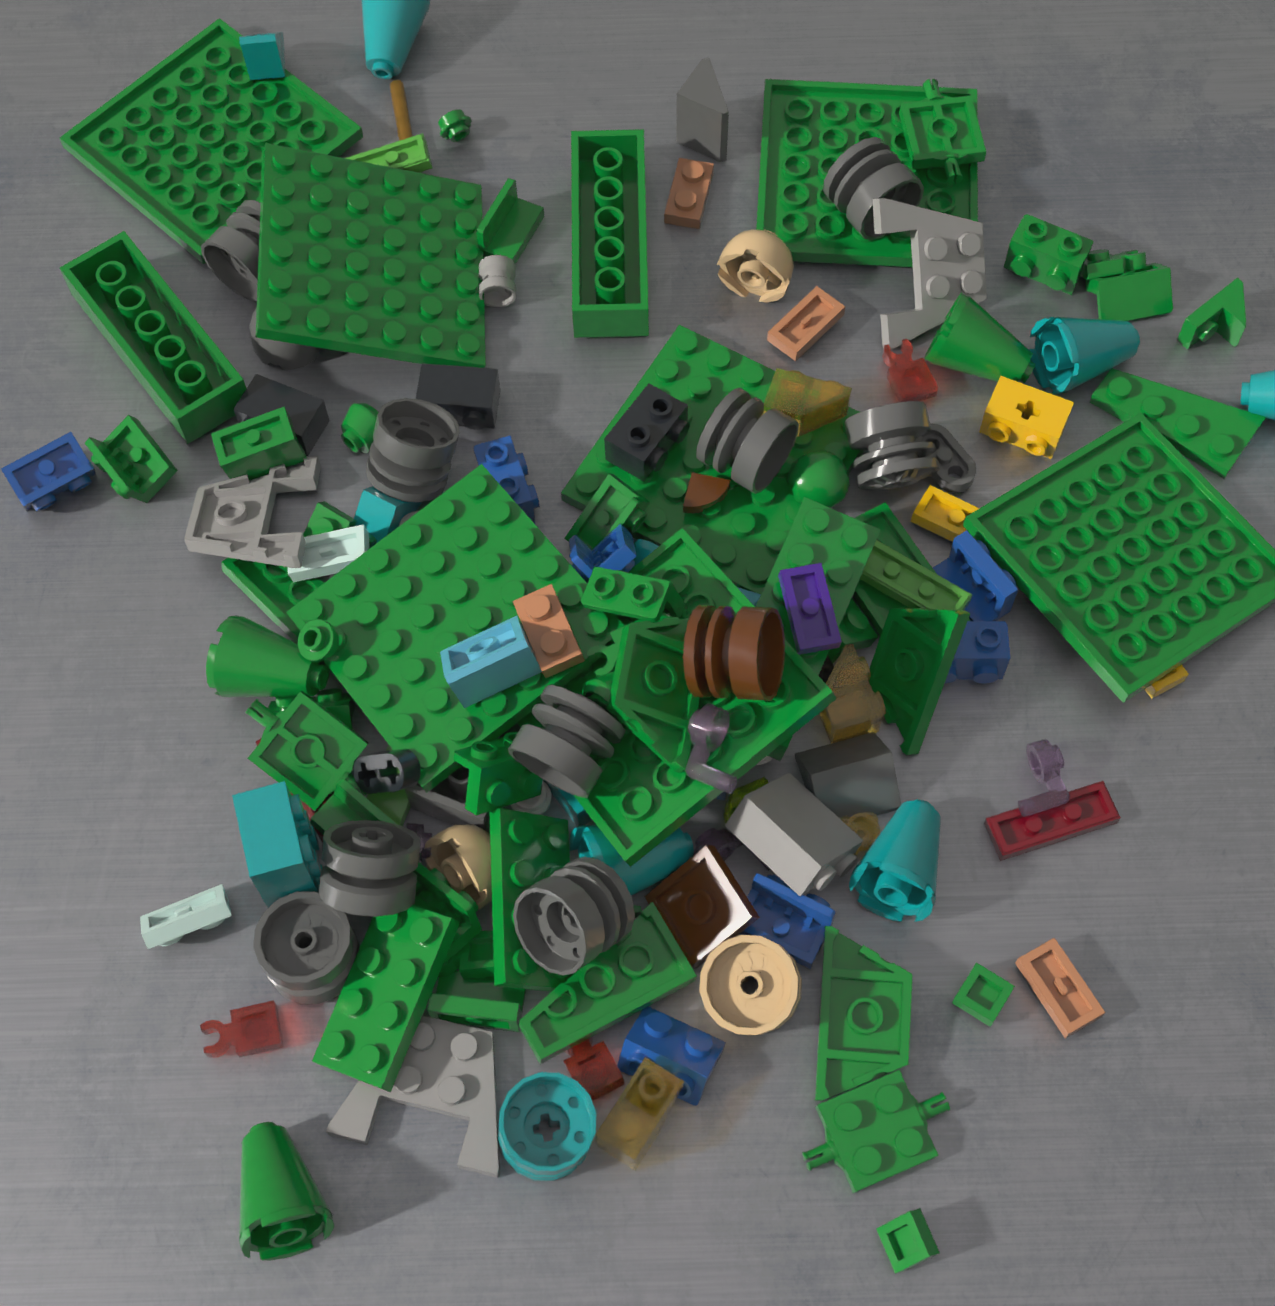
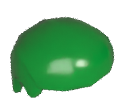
[786,450,850,508]

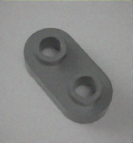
[915,424,976,493]

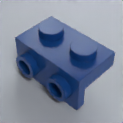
[1,432,96,512]
[473,436,540,524]
[569,524,637,583]
[933,530,1018,621]
[945,621,1011,684]
[740,873,836,969]
[617,1006,726,1106]

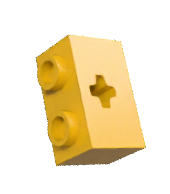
[979,376,1074,459]

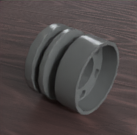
[823,137,924,240]
[201,200,261,301]
[696,388,799,494]
[366,398,460,502]
[844,401,940,490]
[508,685,625,798]
[513,857,635,976]

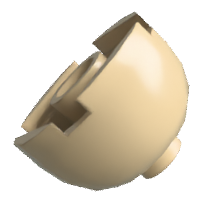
[717,230,794,303]
[425,824,492,909]

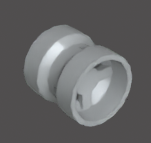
[479,255,516,308]

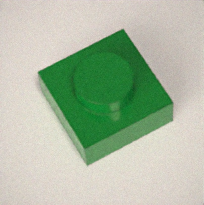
[952,962,1015,1027]
[876,1208,940,1274]

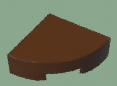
[683,472,731,514]

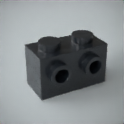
[604,383,690,482]

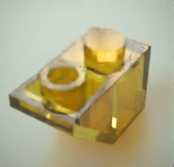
[763,368,852,437]
[819,643,886,743]
[595,1057,684,1171]

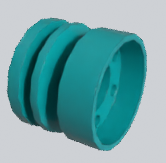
[498,1072,597,1181]

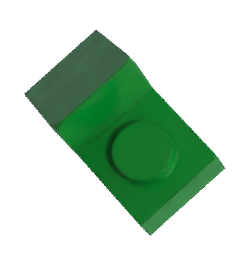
[1177,277,1246,349]

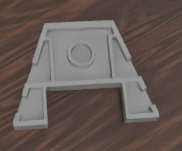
[872,198,987,349]
[184,456,321,568]
[326,1015,500,1178]

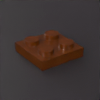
[644,845,760,968]

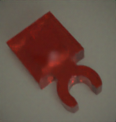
[882,339,938,402]
[200,1000,284,1058]
[563,1036,625,1101]

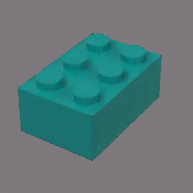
[232,781,323,908]

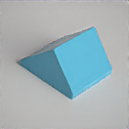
[440,616,542,708]

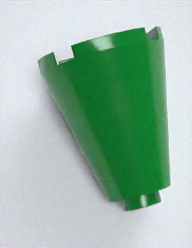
[924,293,1036,383]
[206,615,329,697]
[239,1122,335,1261]

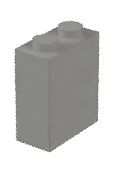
[725,773,863,897]

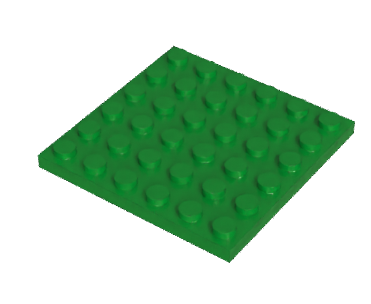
[60,18,363,264]
[756,79,978,267]
[255,143,486,368]
[561,325,864,594]
[963,413,1275,703]
[286,464,625,793]
[517,528,837,867]

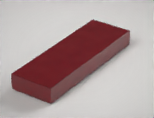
[984,781,1121,861]

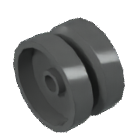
[319,820,421,916]
[253,892,360,1004]

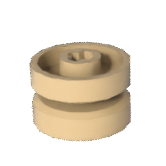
[699,935,802,1035]

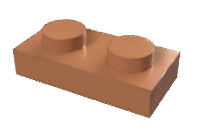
[664,158,714,229]
[767,286,845,361]
[513,584,585,678]
[1015,937,1106,1039]

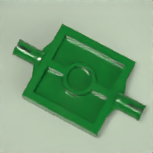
[899,79,987,185]
[245,690,369,811]
[802,1070,950,1193]

